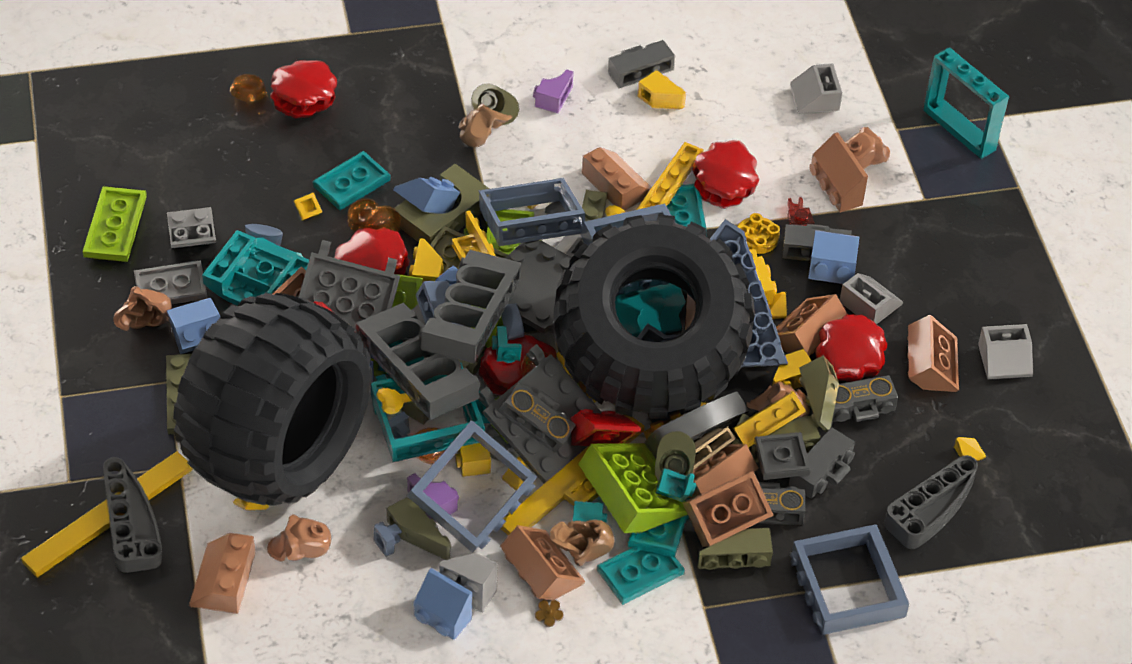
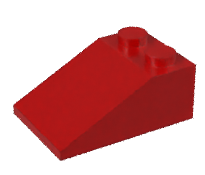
[571,409,640,446]

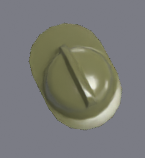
[471,83,519,125]
[655,431,696,481]

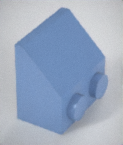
[393,177,460,214]
[808,230,859,284]
[166,298,220,354]
[414,568,472,640]

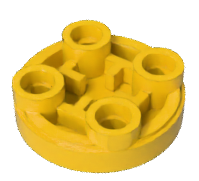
[737,213,780,254]

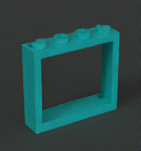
[923,47,1009,159]
[371,362,485,462]

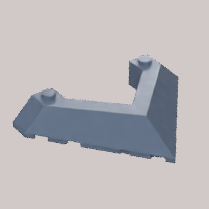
[637,219,788,367]

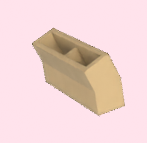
[693,427,736,470]

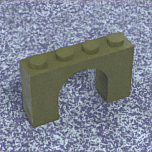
[393,164,490,244]

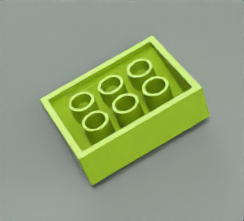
[578,443,688,533]

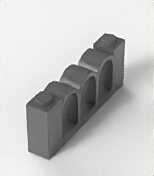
[419,250,521,364]
[356,303,480,420]

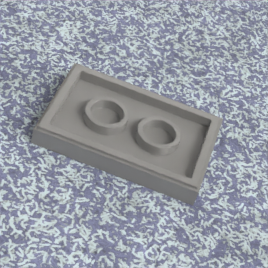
[134,261,207,304]

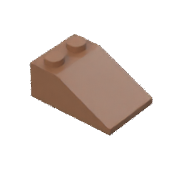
[683,471,773,547]

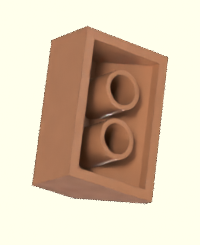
[809,132,868,212]
[582,147,652,210]
[776,294,847,356]
[907,315,959,392]
[688,444,759,498]
[500,525,586,600]
[190,533,255,614]

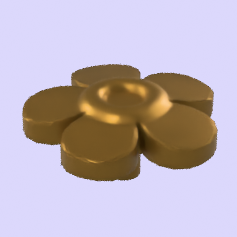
[535,600,564,627]

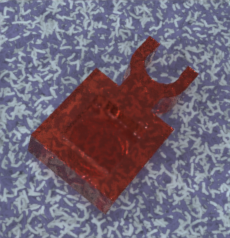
[787,197,815,226]

